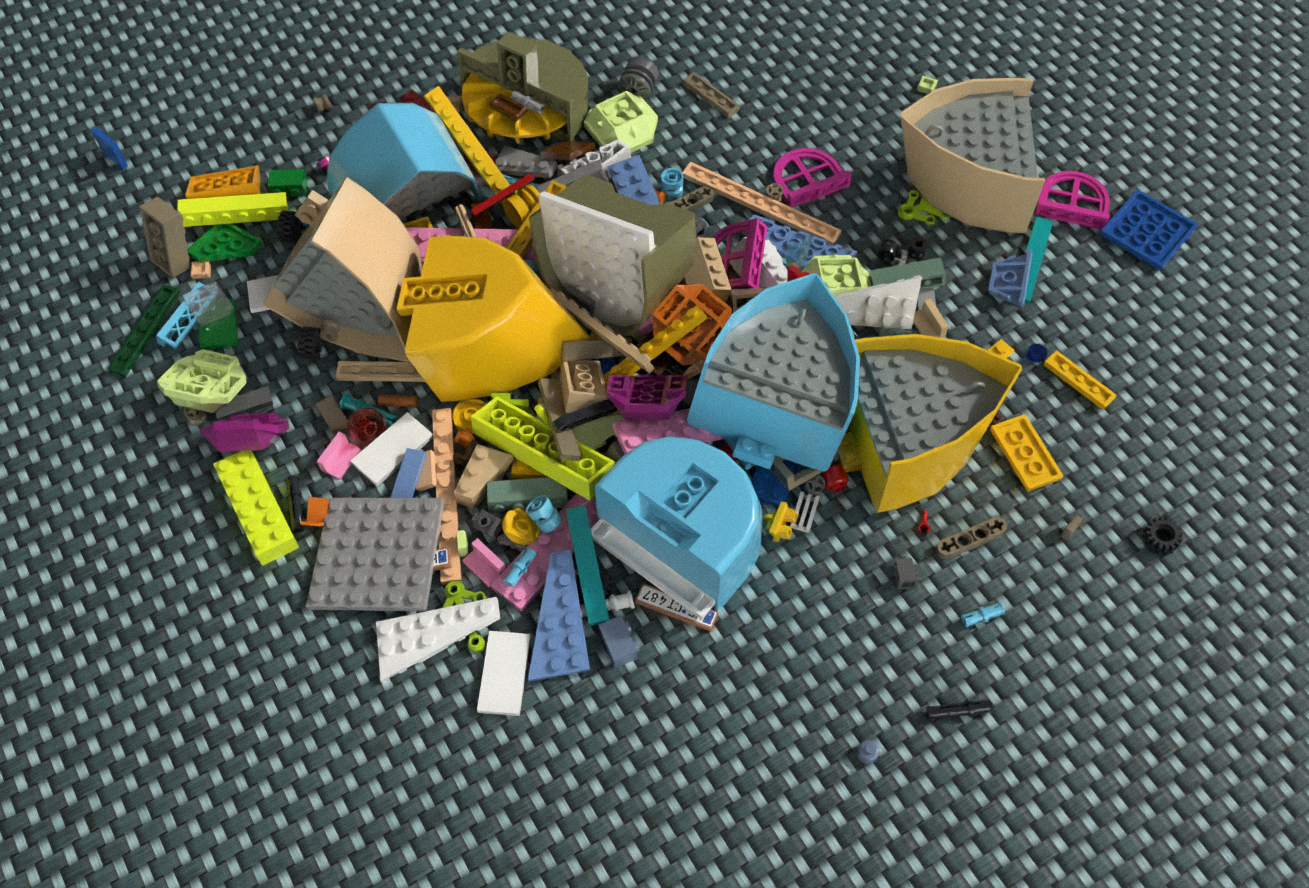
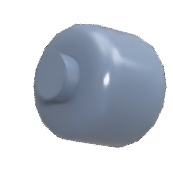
[857,740,880,764]

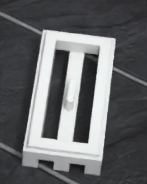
[790,491,820,533]

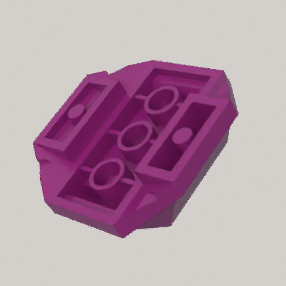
[606,375,688,420]
[200,413,289,452]

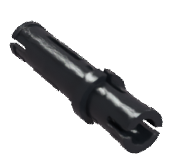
[286,475,304,533]
[926,699,993,721]

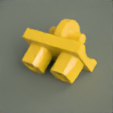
[763,502,798,543]

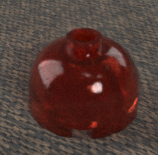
[347,407,387,447]

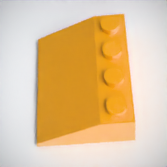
[185,165,262,199]

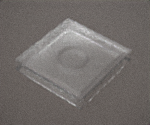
[182,281,234,326]

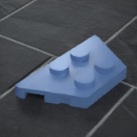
[988,250,1032,307]

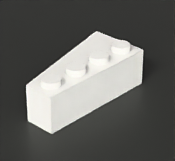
[557,139,631,179]

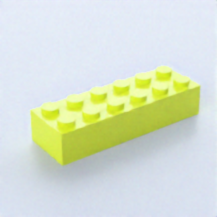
[213,450,299,566]

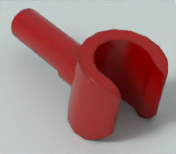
[917,510,930,536]

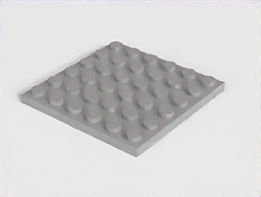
[306,498,444,611]

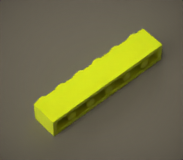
[178,192,288,227]

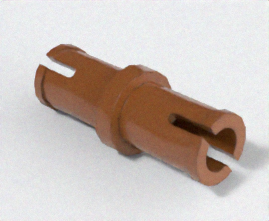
[378,393,418,408]

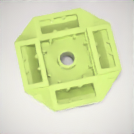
[584,91,658,153]
[802,254,871,297]
[157,349,246,413]

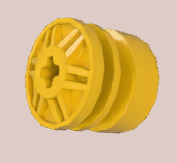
[502,184,540,229]

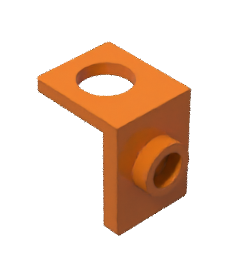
[300,497,329,526]

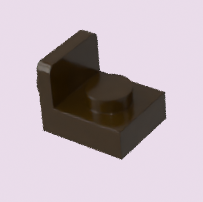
[453,440,480,469]

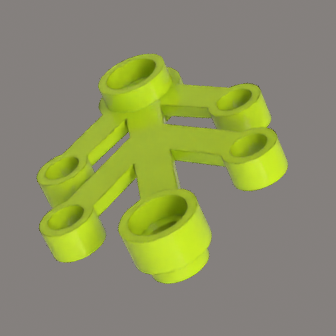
[898,190,950,225]
[443,581,487,653]

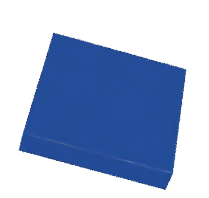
[91,127,128,170]

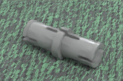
[511,90,545,115]

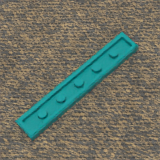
[1025,216,1053,304]
[566,505,610,626]

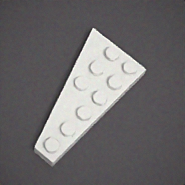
[835,275,922,329]
[376,597,500,683]

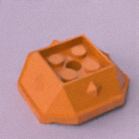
[652,284,732,366]

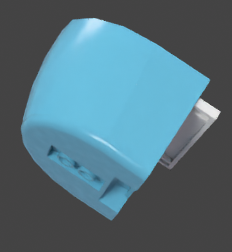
[591,436,762,620]

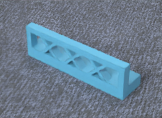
[156,282,218,349]

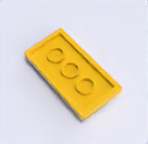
[990,414,1063,492]

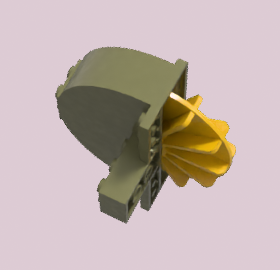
[457,32,588,144]

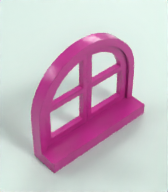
[773,148,852,208]
[1035,171,1110,229]
[712,218,767,290]

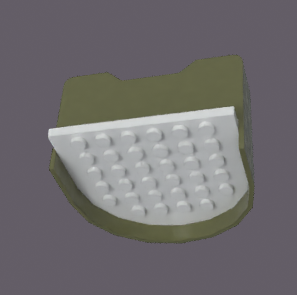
[529,175,697,336]

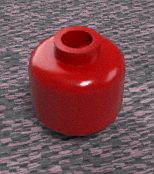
[820,462,849,493]

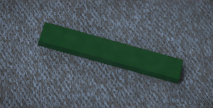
[108,284,180,377]

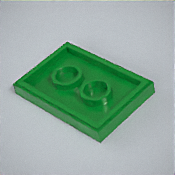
[197,298,239,351]

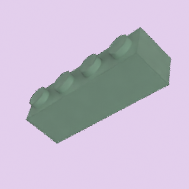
[870,257,946,290]
[487,477,568,513]

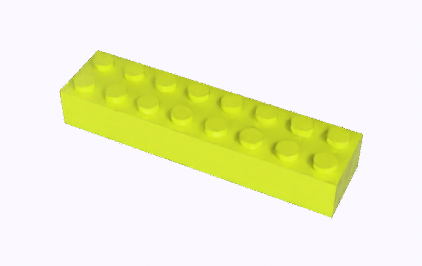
[471,396,615,501]

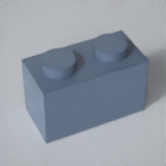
[598,616,640,668]

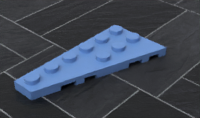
[746,214,857,271]
[528,549,590,682]

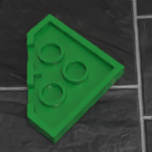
[187,223,263,263]

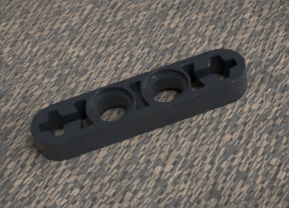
[552,399,618,433]

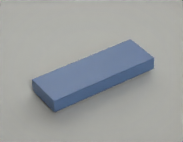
[391,448,426,498]

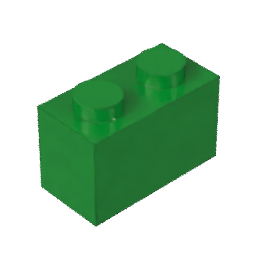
[268,169,308,197]

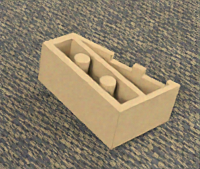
[454,444,514,509]

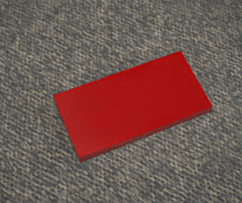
[470,173,535,217]

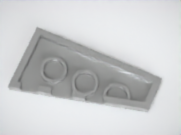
[495,145,557,178]

